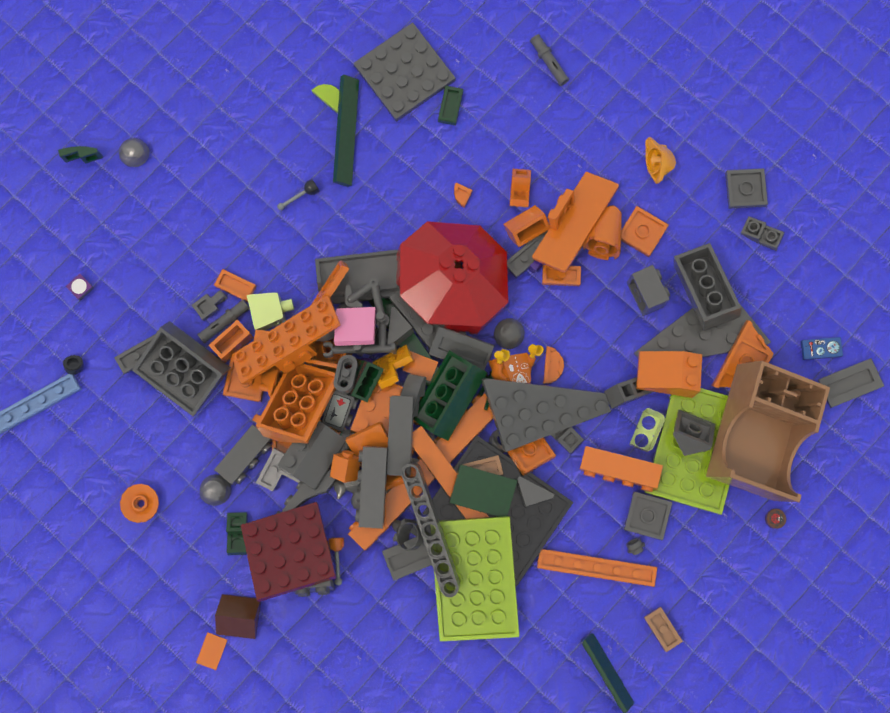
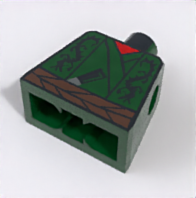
[343,358,384,402]

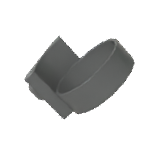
[392,518,423,551]

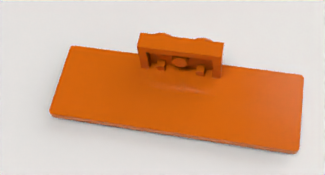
[532,172,619,273]
[232,296,341,385]

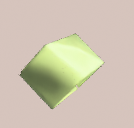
[629,408,665,452]

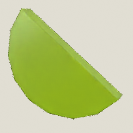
[311,84,339,114]

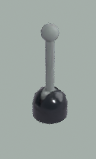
[277,179,320,210]

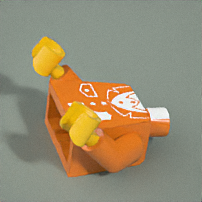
[489,344,544,384]

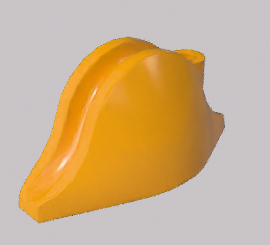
[645,137,676,184]

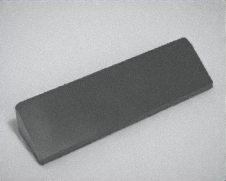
[387,395,414,476]

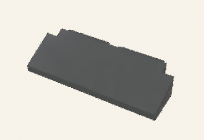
[315,250,400,304]

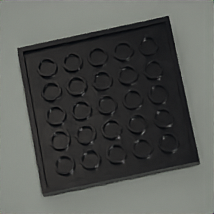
[410,435,573,587]

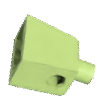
[247,293,294,331]

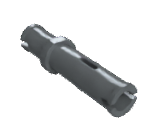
[530,34,569,86]
[197,299,250,343]

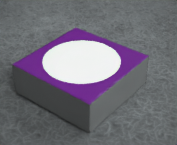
[66,274,94,300]

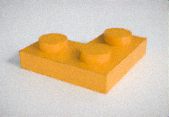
[373,345,413,389]

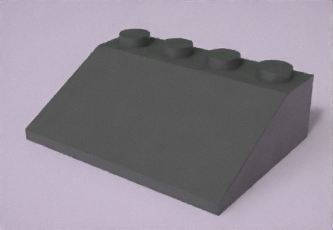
[132,321,231,417]

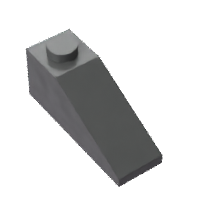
[604,377,654,409]

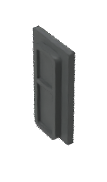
[429,325,494,370]
[818,358,884,408]
[382,537,432,581]

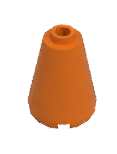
[583,206,622,260]

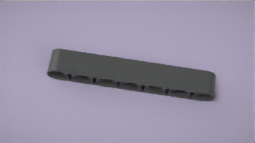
[401,462,460,597]

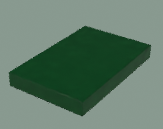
[449,464,517,517]

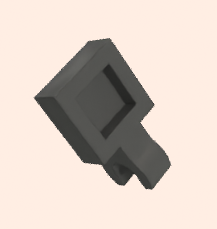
[192,290,228,321]

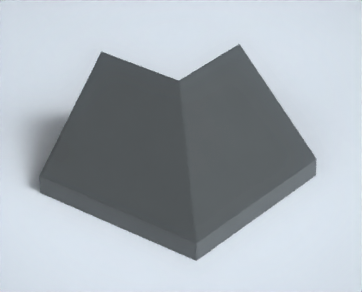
[673,410,715,456]

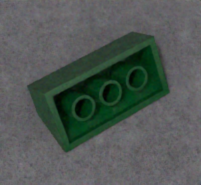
[413,350,488,441]

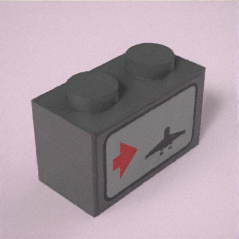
[321,385,359,432]

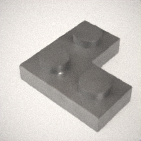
[256,448,300,492]

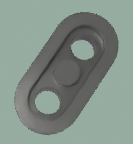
[333,355,358,394]

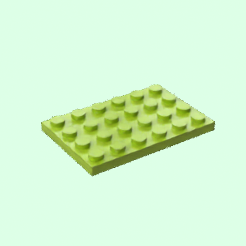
[645,388,729,515]
[430,516,520,641]

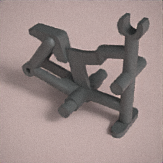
[323,278,397,358]

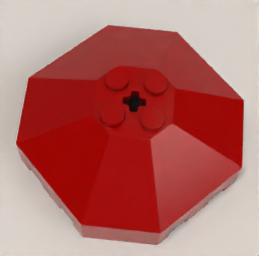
[396,221,508,334]

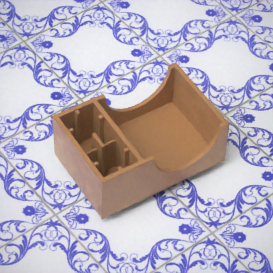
[706,361,830,503]

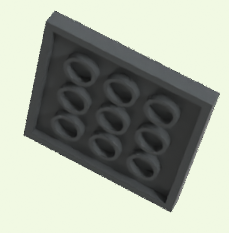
[353,22,456,122]

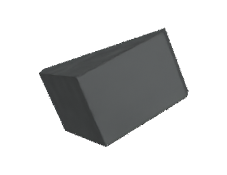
[387,307,414,346]
[517,476,555,507]

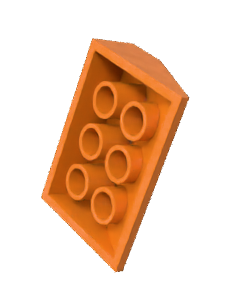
[256,363,335,444]

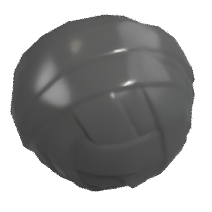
[494,318,525,349]

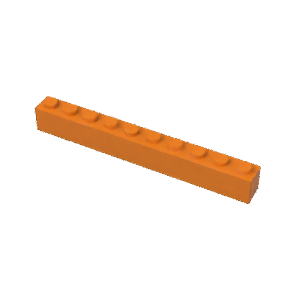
[348,393,493,551]

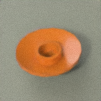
[120,484,159,523]

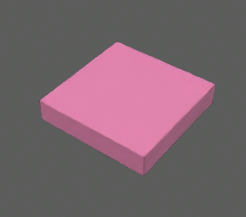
[334,307,376,346]

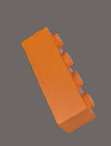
[580,446,663,492]

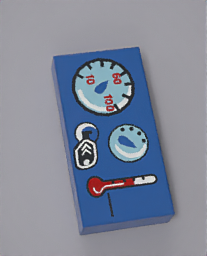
[800,337,843,360]

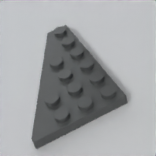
[633,305,771,359]
[481,378,611,452]

